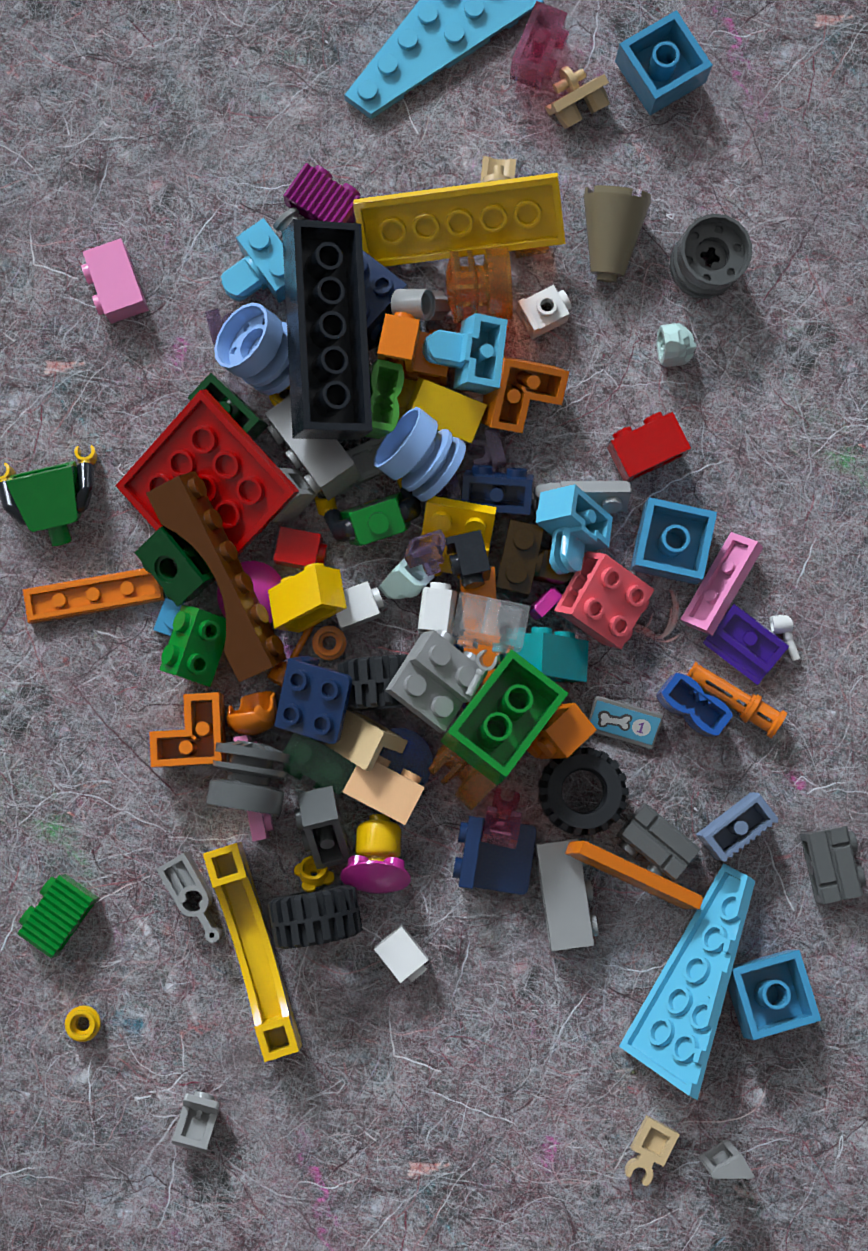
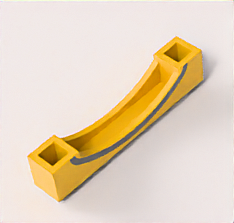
[203,842,302,1062]

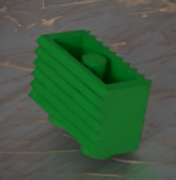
[17,874,99,959]

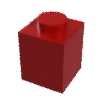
[273,526,328,570]

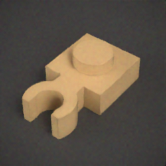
[625,1115,680,1187]

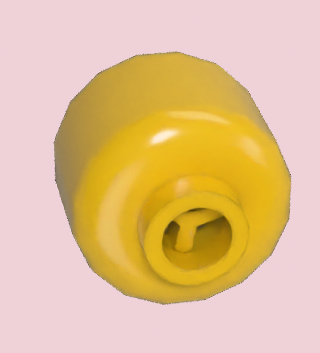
[355,814,402,861]

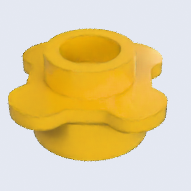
[294,856,334,892]

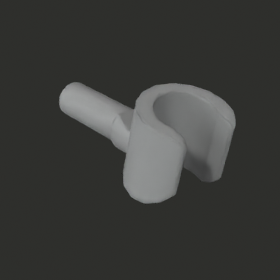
[465,649,500,698]

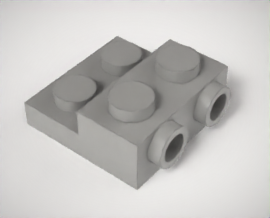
[385,630,487,733]

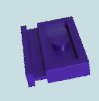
[703,603,789,685]

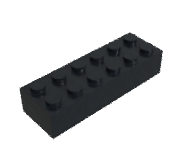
[282,219,373,440]

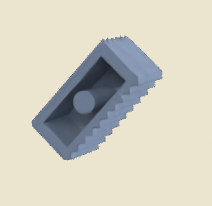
[696,792,778,862]

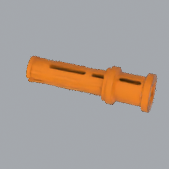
[687,661,788,739]

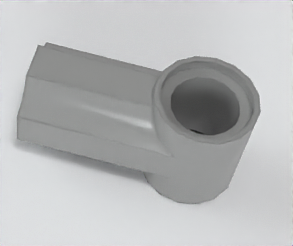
[391,289,451,321]

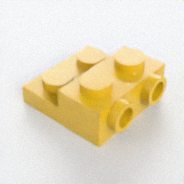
[418,496,497,579]

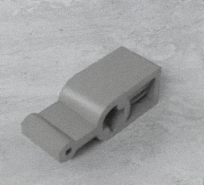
[156,852,224,944]

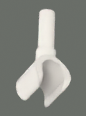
[769,615,800,661]

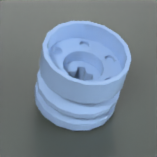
[214,303,290,395]
[373,407,466,502]

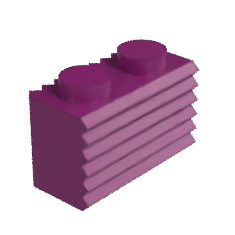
[283,163,361,223]

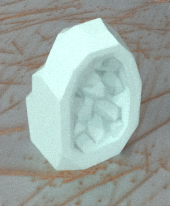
[656,323,696,367]
[378,553,434,599]

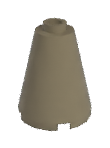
[583,185,651,283]

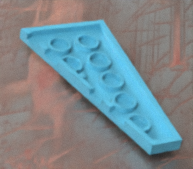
[344,0,544,119]
[619,863,755,1100]

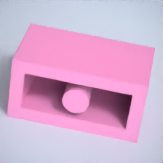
[81,238,149,324]

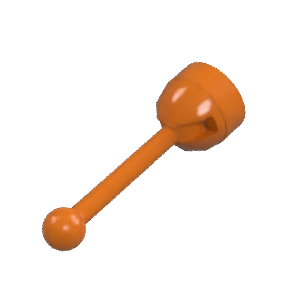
[267,622,320,687]

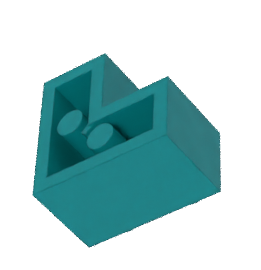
[498,627,589,683]

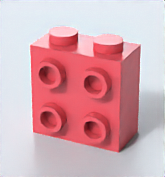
[554,551,655,649]

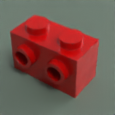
[607,412,691,482]

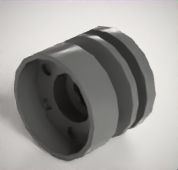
[669,214,752,299]
[206,740,291,815]

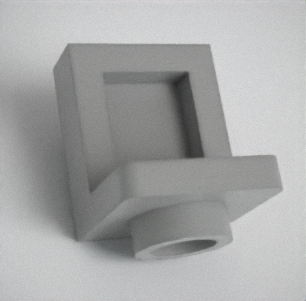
[172,1091,220,1154]

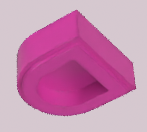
[527,586,563,620]

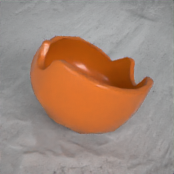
[226,691,278,736]

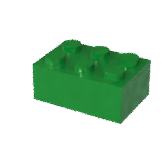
[440,649,569,785]

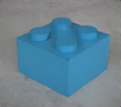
[615,10,713,116]
[630,497,717,585]
[728,950,821,1040]

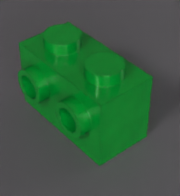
[159,605,226,687]

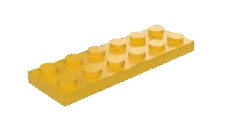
[353,173,566,267]

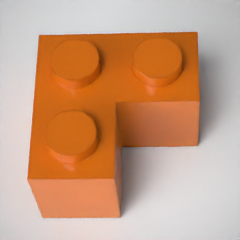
[377,312,450,387]
[480,356,570,433]
[149,692,227,768]
[527,703,597,759]

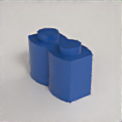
[656,673,733,737]

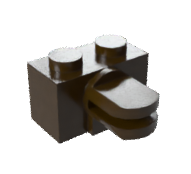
[496,520,575,599]

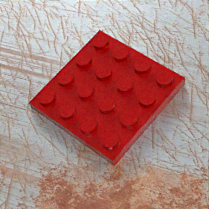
[115,389,299,584]

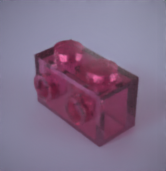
[510,1,570,90]

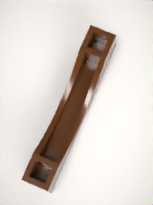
[146,471,287,682]

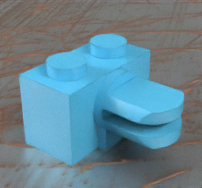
[221,218,286,303]
[422,313,508,395]
[536,484,613,574]

